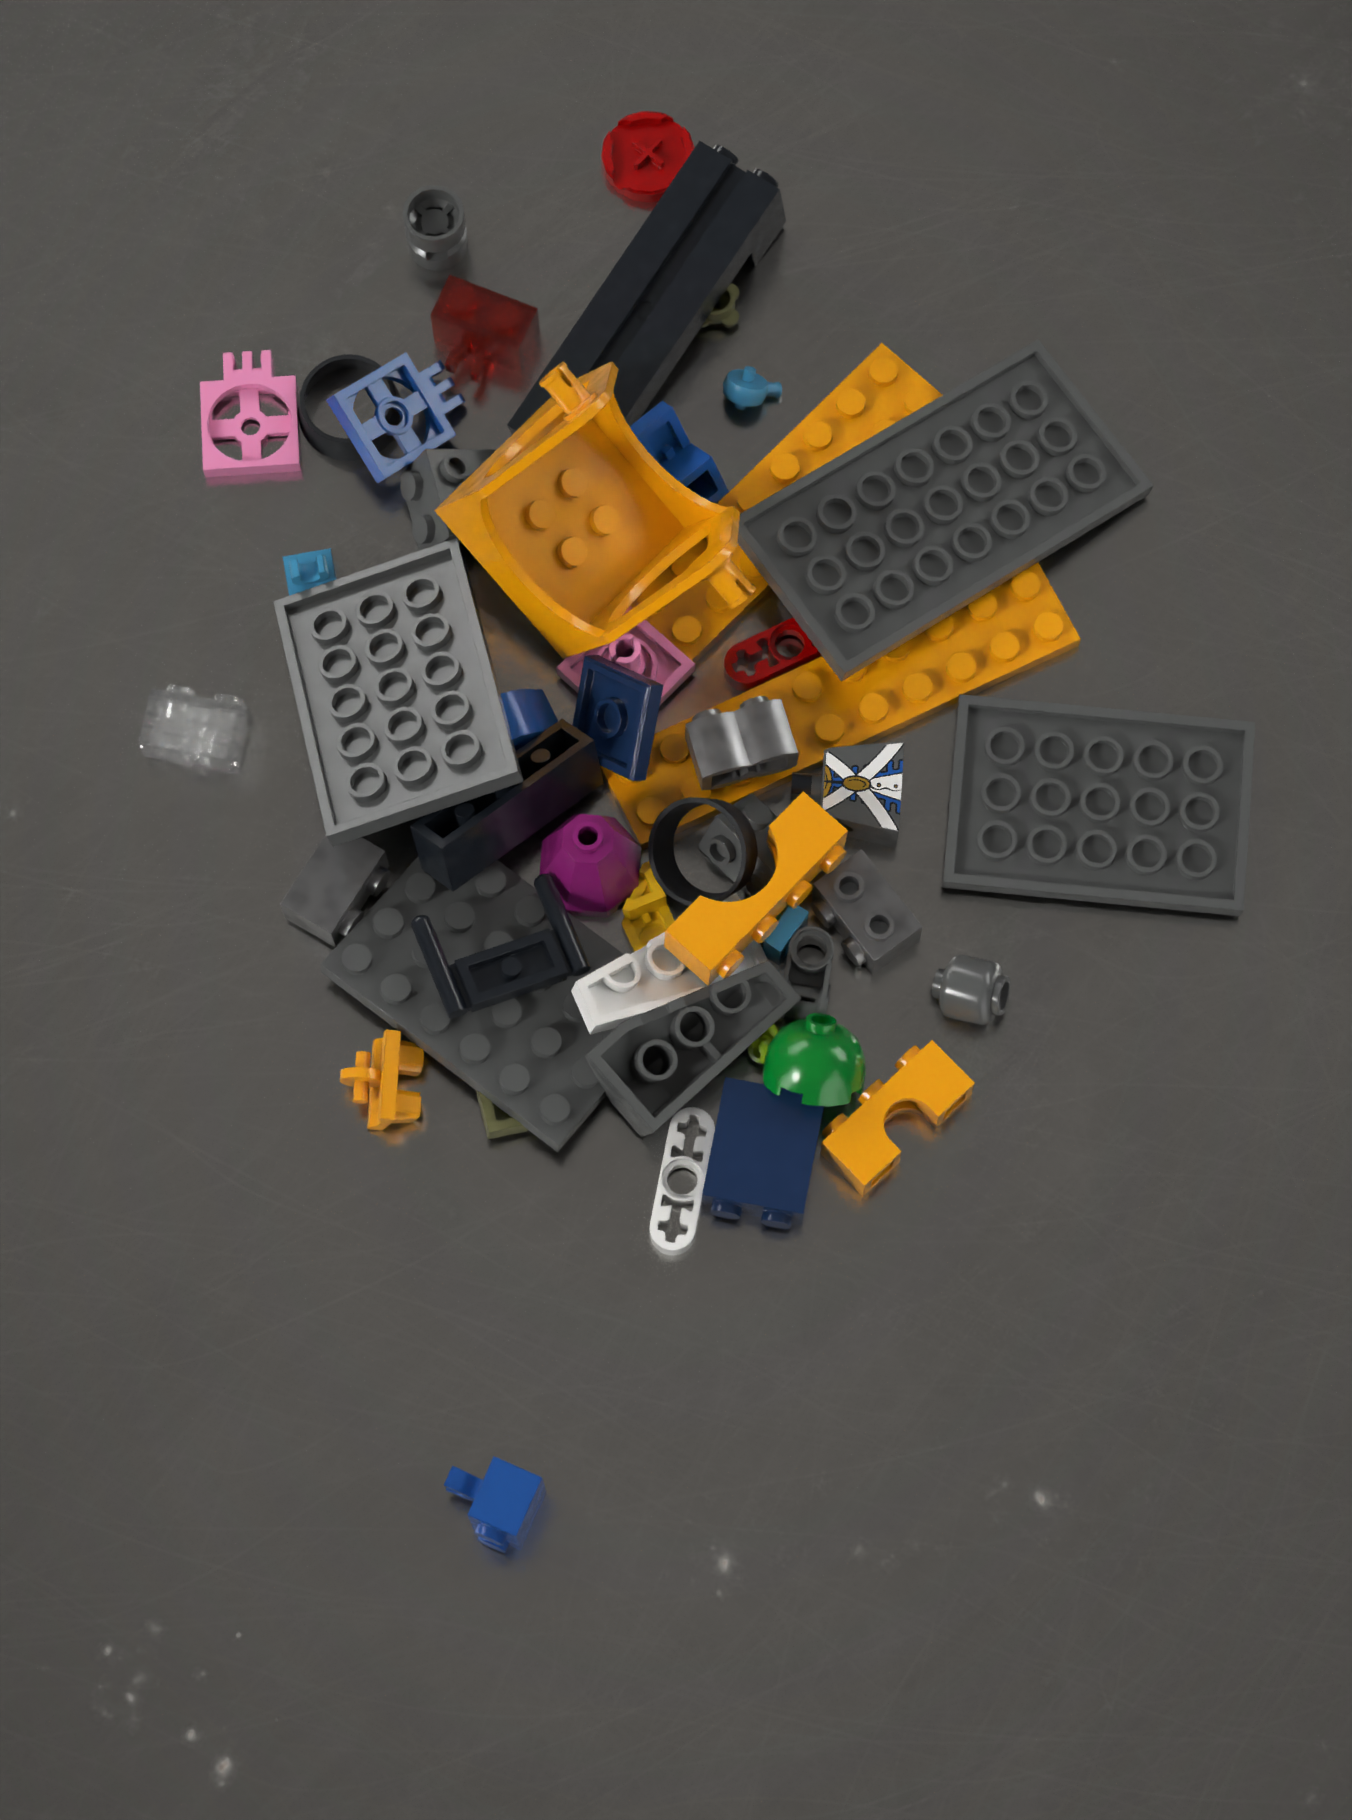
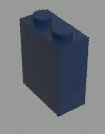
[702,1077,824,1229]

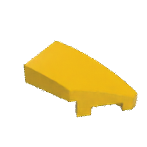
[621,861,675,953]

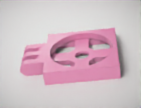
[200,350,301,478]

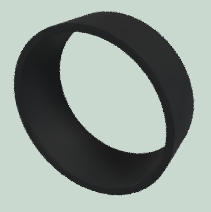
[298,354,401,461]
[648,797,758,906]

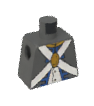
[790,742,904,847]

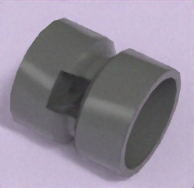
[402,185,468,271]

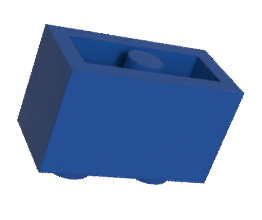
[444,1457,546,1553]

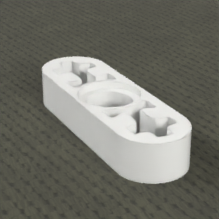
[650,1107,715,1256]

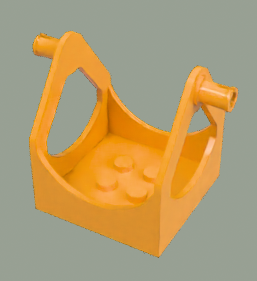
[434,362,756,659]

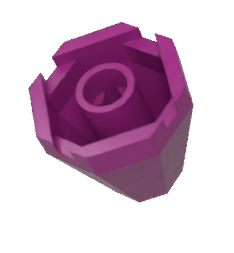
[539,814,642,918]

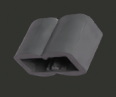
[685,696,798,791]

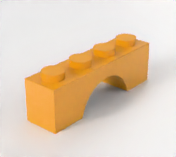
[664,791,848,986]

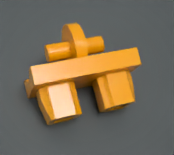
[339,1029,424,1131]

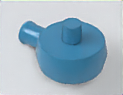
[723,366,782,410]

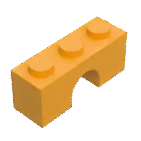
[820,1040,975,1197]

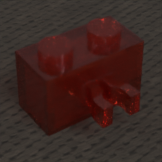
[430,275,540,384]

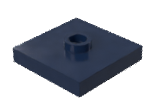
[572,655,663,781]

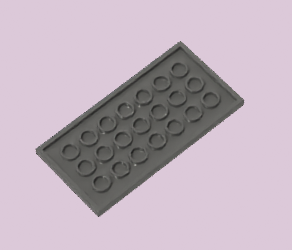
[738,339,1154,682]

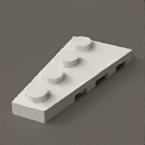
[571,892,768,1035]

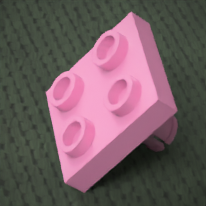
[556,606,695,705]

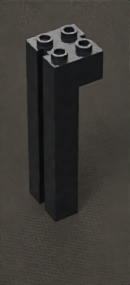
[507,141,786,434]

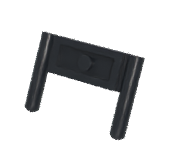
[411,874,591,1019]

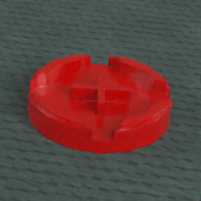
[601,111,694,203]

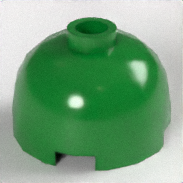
[762,1013,866,1107]

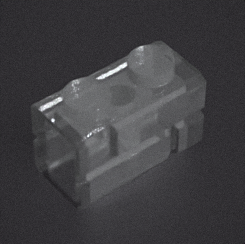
[139,685,253,774]

